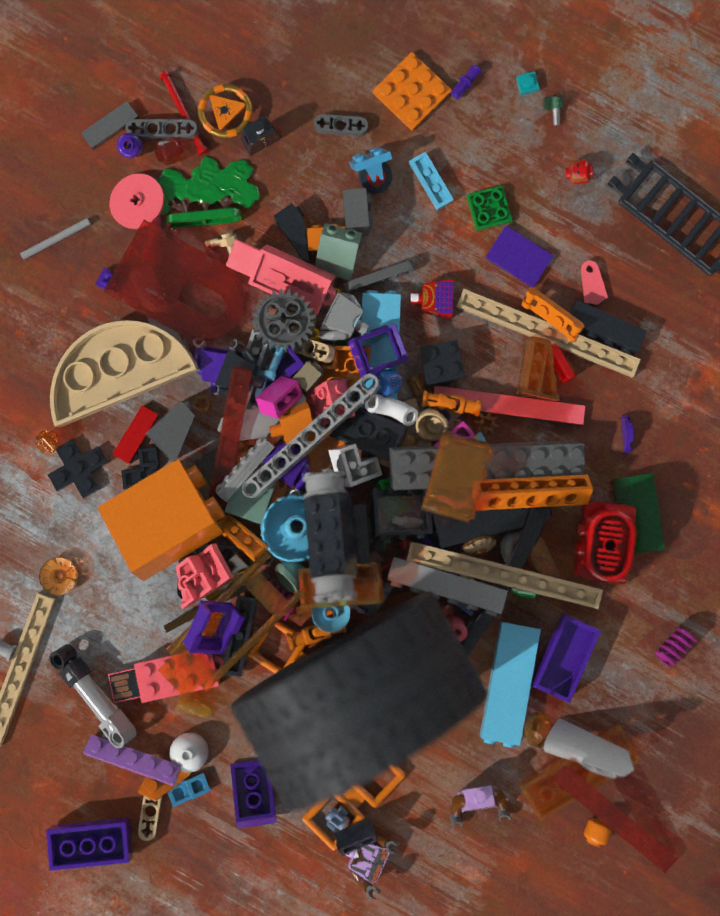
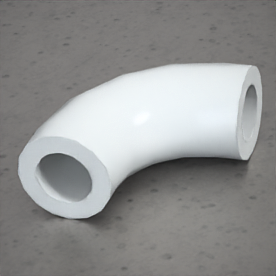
[365,394,418,426]

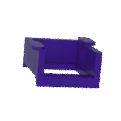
[348,324,409,380]
[182,600,244,654]

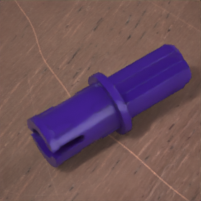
[451,64,481,100]

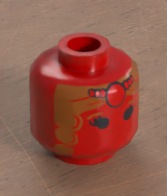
[565,159,593,185]

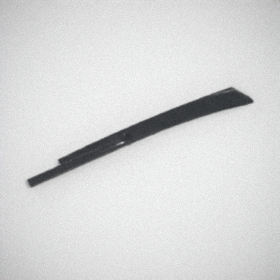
[460,507,545,656]

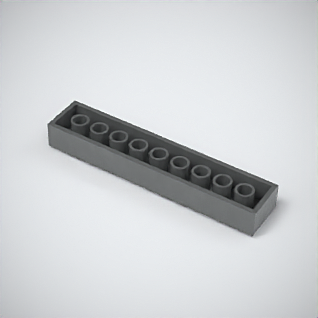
[389,441,585,490]

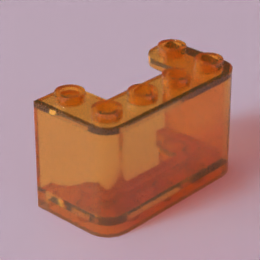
[422,430,493,522]

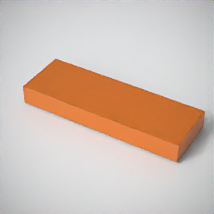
[218,513,268,562]

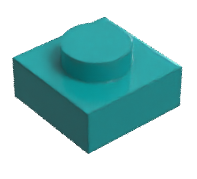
[516,71,539,96]

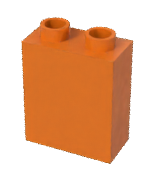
[97,459,225,581]

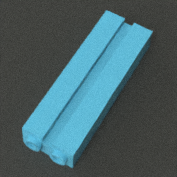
[358,290,401,409]
[480,621,541,748]

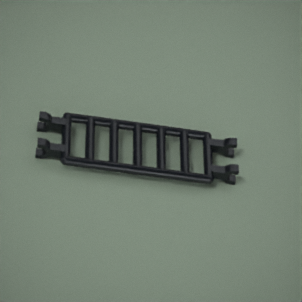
[607,153,720,276]

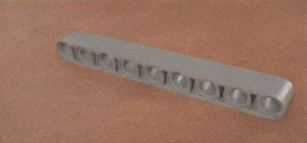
[242,374,381,498]

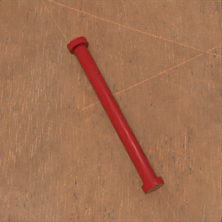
[159,71,209,156]

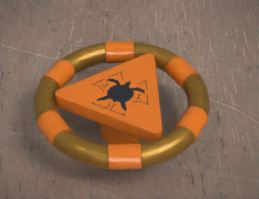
[198,84,253,138]

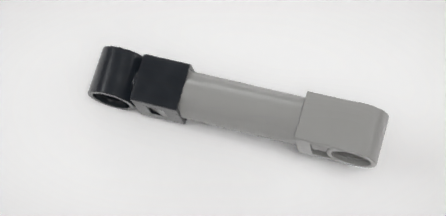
[49,644,136,748]

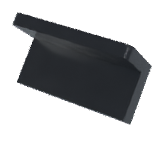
[334,818,378,856]

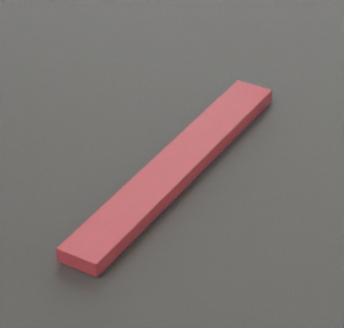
[432,386,585,425]

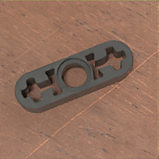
[314,114,368,136]

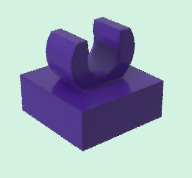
[95,268,122,294]

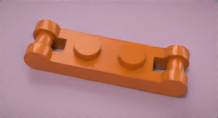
[522,288,584,342]

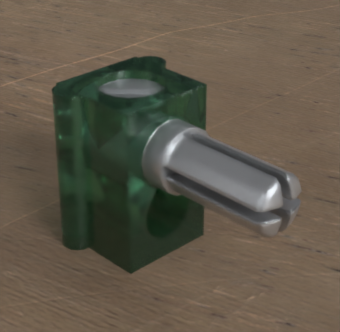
[542,96,563,126]

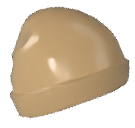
[416,409,449,441]

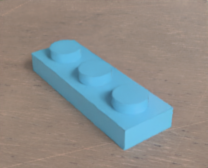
[409,152,454,211]

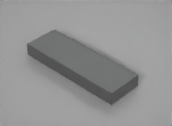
[81,101,139,150]

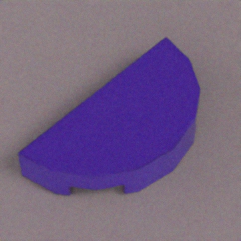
[621,415,634,453]

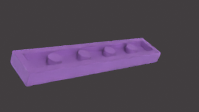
[83,734,181,786]

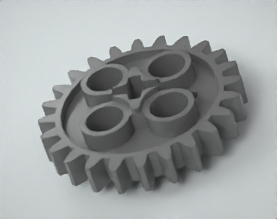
[252,289,315,352]

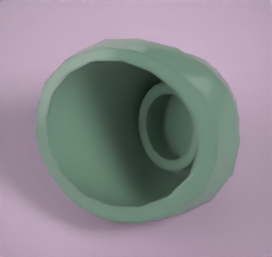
[275,561,307,594]

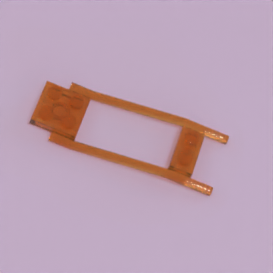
[158,552,307,699]

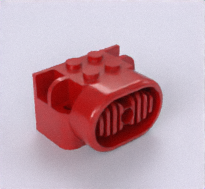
[573,500,636,585]

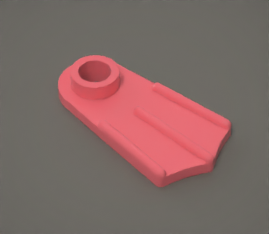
[581,260,608,305]

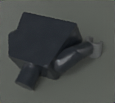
[213,339,265,398]

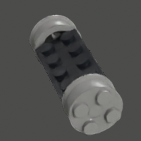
[302,469,358,603]

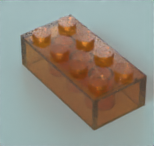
[299,563,384,609]

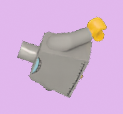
[310,289,369,342]

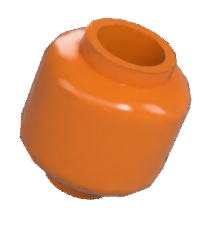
[584,816,613,847]

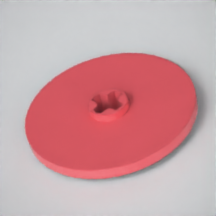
[110,174,164,229]

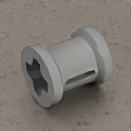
[0,638,17,662]

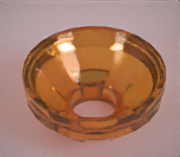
[523,711,552,748]

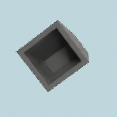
[145,401,195,462]

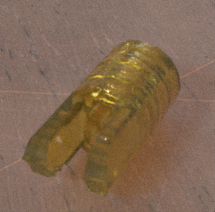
[176,694,212,718]

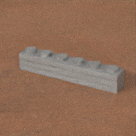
[215,437,274,502]

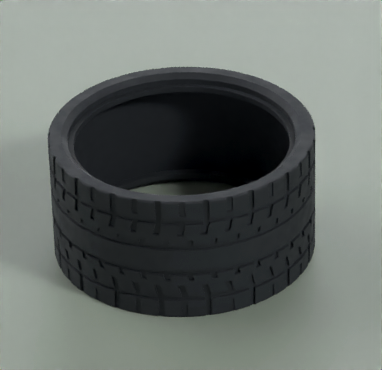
[230,591,488,811]

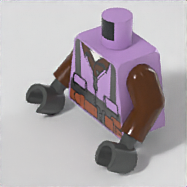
[450,786,511,828]
[346,834,400,900]

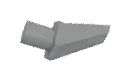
[392,516,423,530]

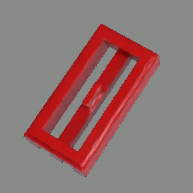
[545,344,575,383]

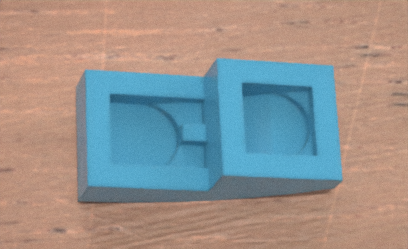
[167,773,211,807]

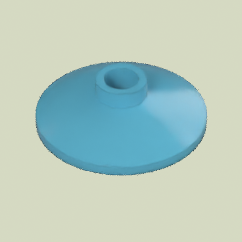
[312,600,350,632]

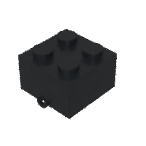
[420,340,465,387]

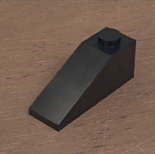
[274,203,310,264]

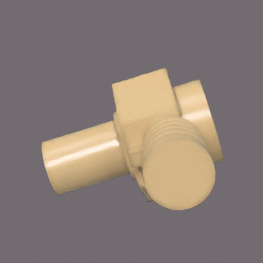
[205,232,237,256]

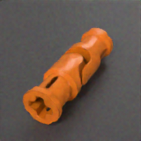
[421,390,481,416]
[286,625,347,650]

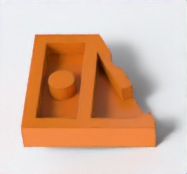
[138,756,191,802]

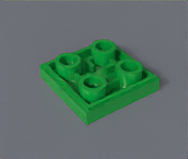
[466,185,513,232]

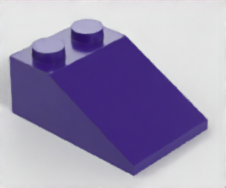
[230,760,277,829]

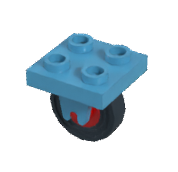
[349,147,393,194]

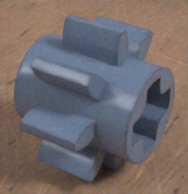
[325,805,349,831]

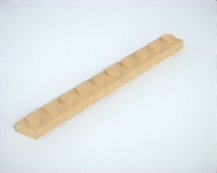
[456,289,640,378]
[406,542,603,609]

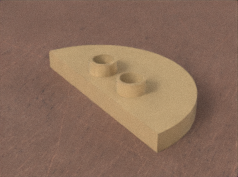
[50,320,200,427]

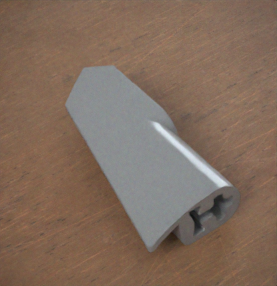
[217,394,306,442]
[544,719,634,778]

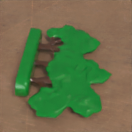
[155,156,259,229]

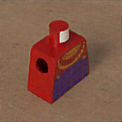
[410,280,454,319]

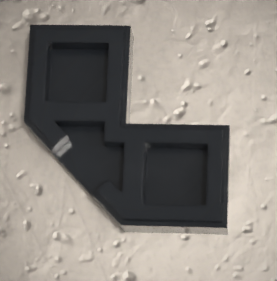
[121,447,160,490]

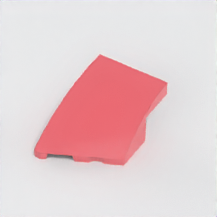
[176,544,234,609]

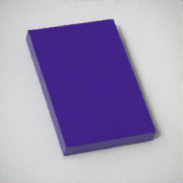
[485,226,553,288]

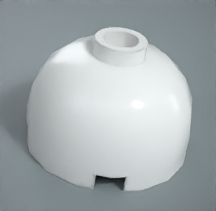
[169,733,209,773]

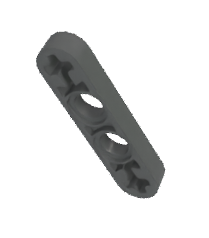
[125,119,199,139]
[343,260,416,294]

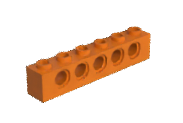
[471,475,593,511]

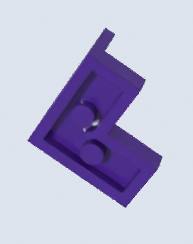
[272,347,304,383]

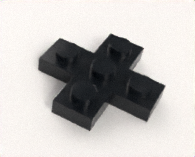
[47,439,108,499]

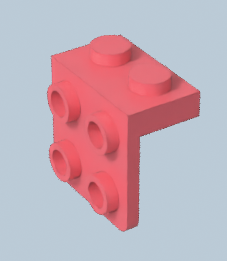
[307,379,355,427]

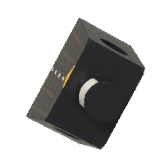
[240,116,281,156]

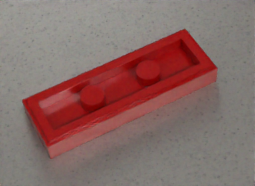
[112,405,159,464]

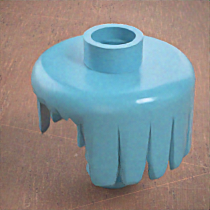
[261,494,309,562]

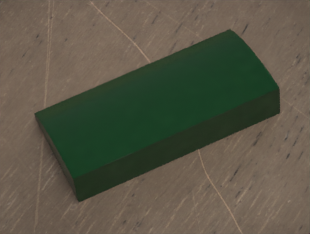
[612,473,665,554]

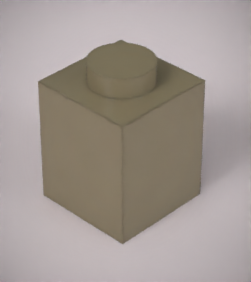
[292,360,325,392]

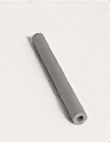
[20,218,91,260]

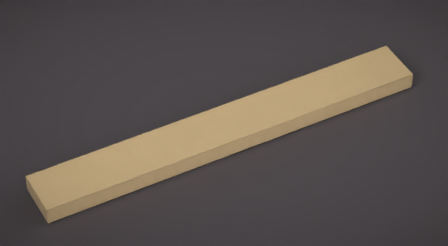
[0,592,57,747]

